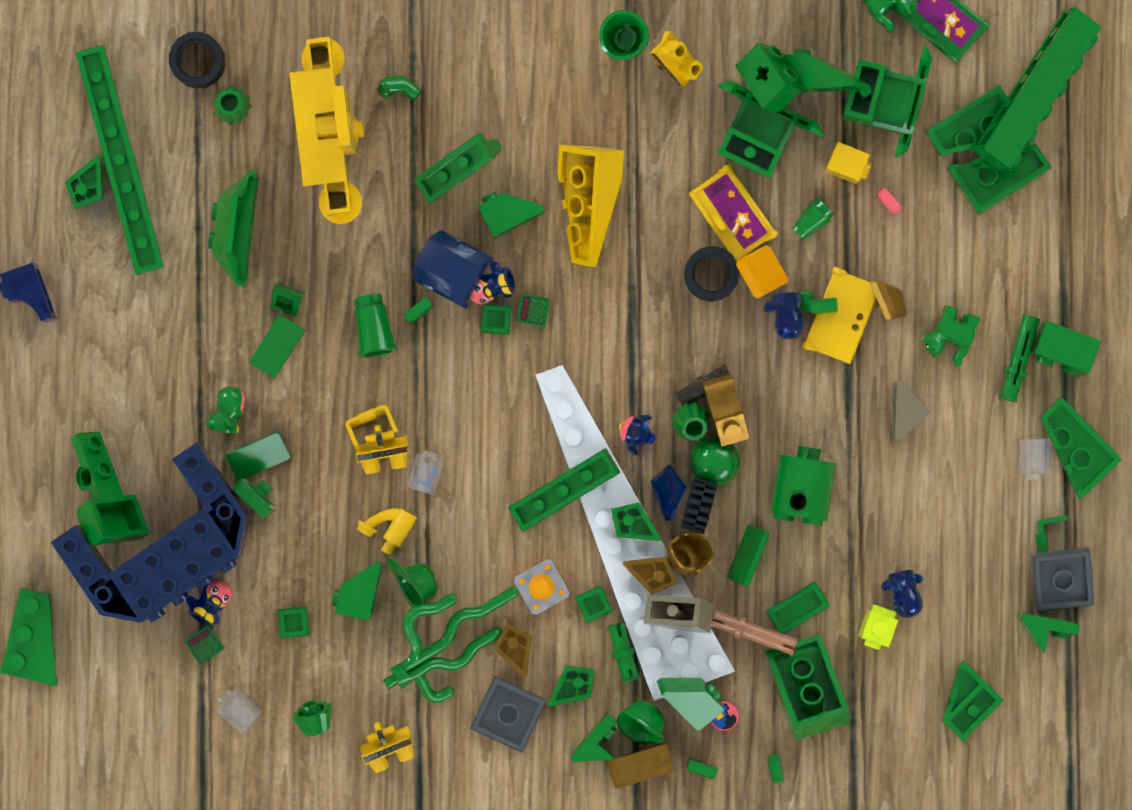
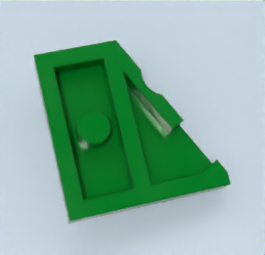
[941,660,1004,741]

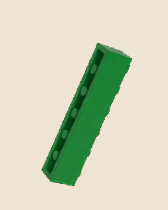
[973,7,1102,171]

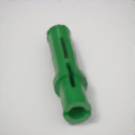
[999,314,1040,403]

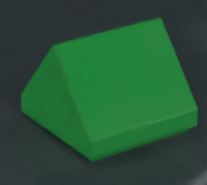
[270,283,305,316]

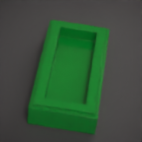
[766,581,830,634]

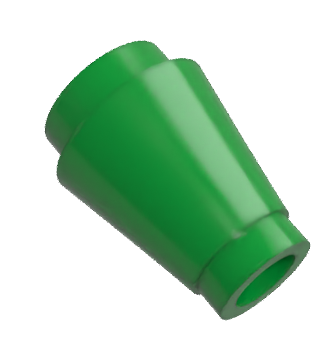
[792,198,835,240]

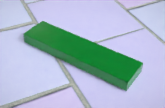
[508,448,621,532]

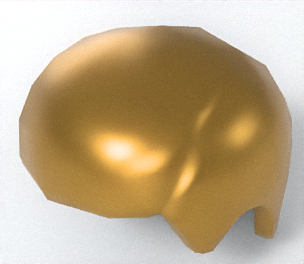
[667,531,714,576]

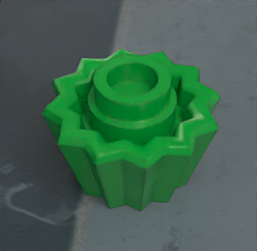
[211,84,252,125]
[671,402,711,441]
[292,700,331,736]

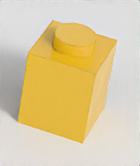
[824,142,872,184]

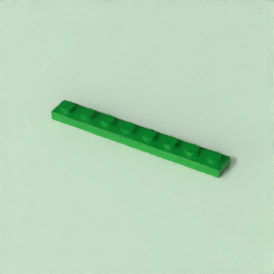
[75,45,165,275]

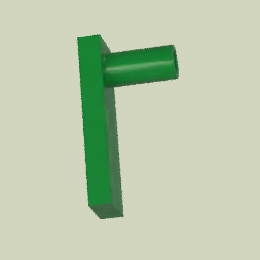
[414,133,501,204]

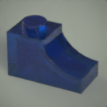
[0,263,57,323]

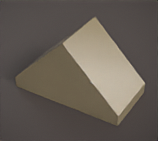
[891,382,930,440]

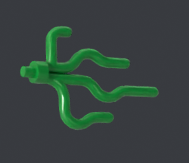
[383,587,519,703]

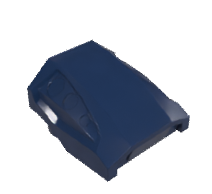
[413,230,494,309]

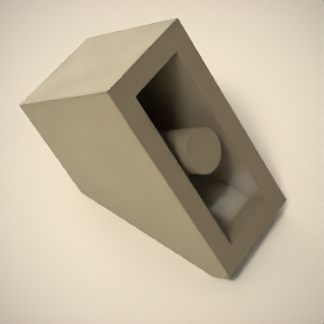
[644,595,714,633]

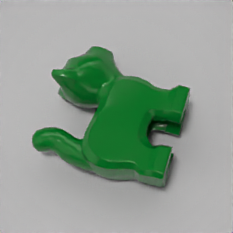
[861,0,919,33]
[922,305,980,367]

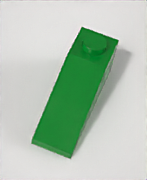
[783,49,870,93]

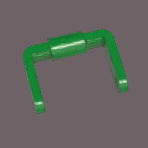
[1035,515,1070,553]

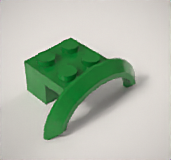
[844,45,932,158]
[717,80,823,179]

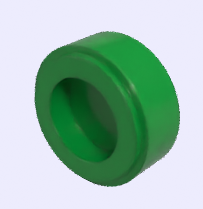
[768,754,784,784]

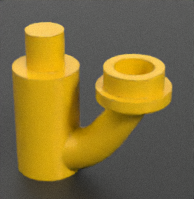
[356,508,417,556]

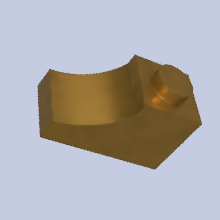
[703,374,749,447]

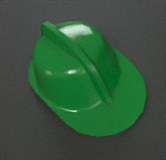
[387,558,438,608]

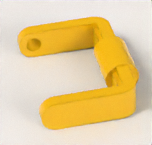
[345,405,399,450]

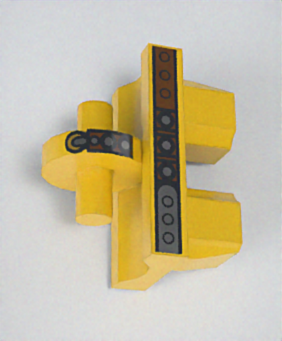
[650,31,703,87]
[356,424,409,474]
[360,721,414,773]

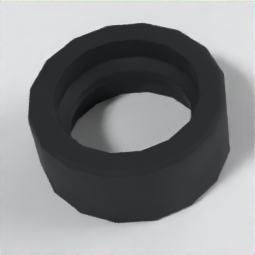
[169,32,225,88]
[684,246,739,302]

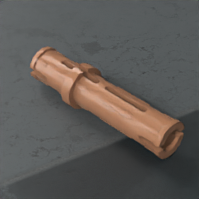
[711,609,798,656]

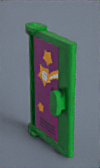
[892,0,990,63]

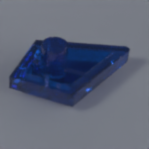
[650,464,687,521]

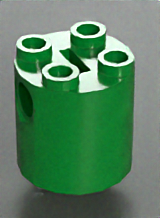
[770,446,836,526]

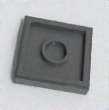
[1031,547,1094,612]
[470,676,547,753]

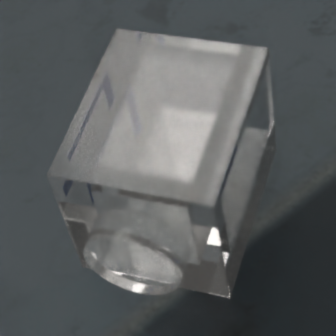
[1017,439,1051,480]
[406,450,445,495]
[216,687,264,734]

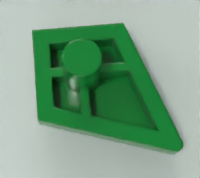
[65,155,103,209]
[611,502,661,541]
[548,665,594,707]

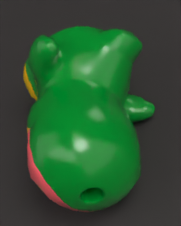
[205,387,245,434]

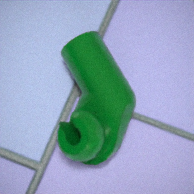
[377,75,422,102]
[797,290,838,314]

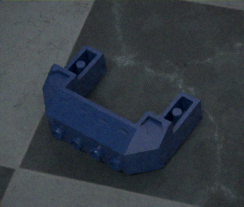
[51,443,250,623]

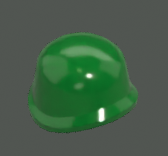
[599,10,650,61]
[690,436,740,486]
[617,701,665,744]

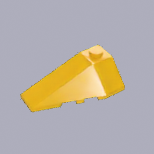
[557,145,624,267]

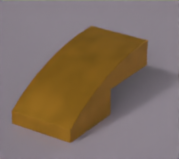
[607,743,675,788]

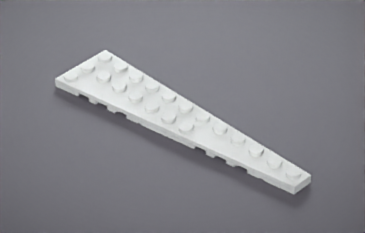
[536,365,735,701]

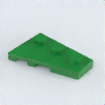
[925,85,1007,156]
[947,144,1052,216]
[1039,397,1122,500]
[0,588,58,686]

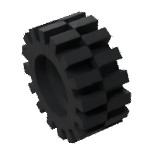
[681,477,717,534]

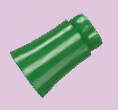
[354,294,398,358]

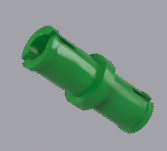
[607,622,640,683]

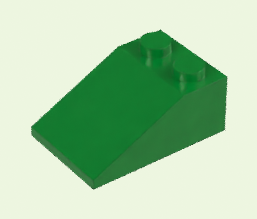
[765,634,849,741]

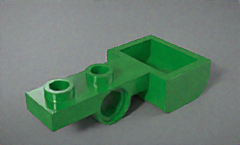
[71,431,150,545]

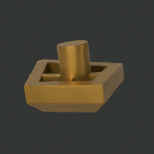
[870,279,906,321]
[623,557,678,595]
[494,623,532,679]

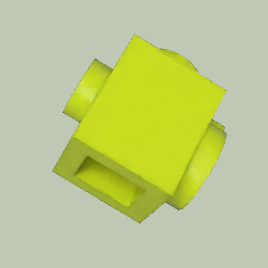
[858,604,898,650]

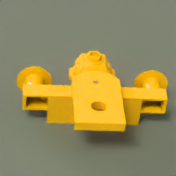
[289,37,365,224]

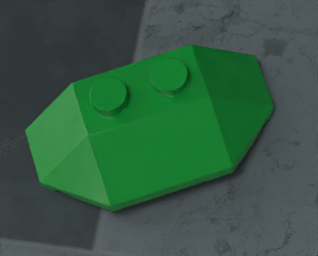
[208,171,259,288]

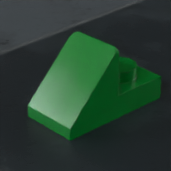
[1017,612,1080,653]
[570,712,617,762]

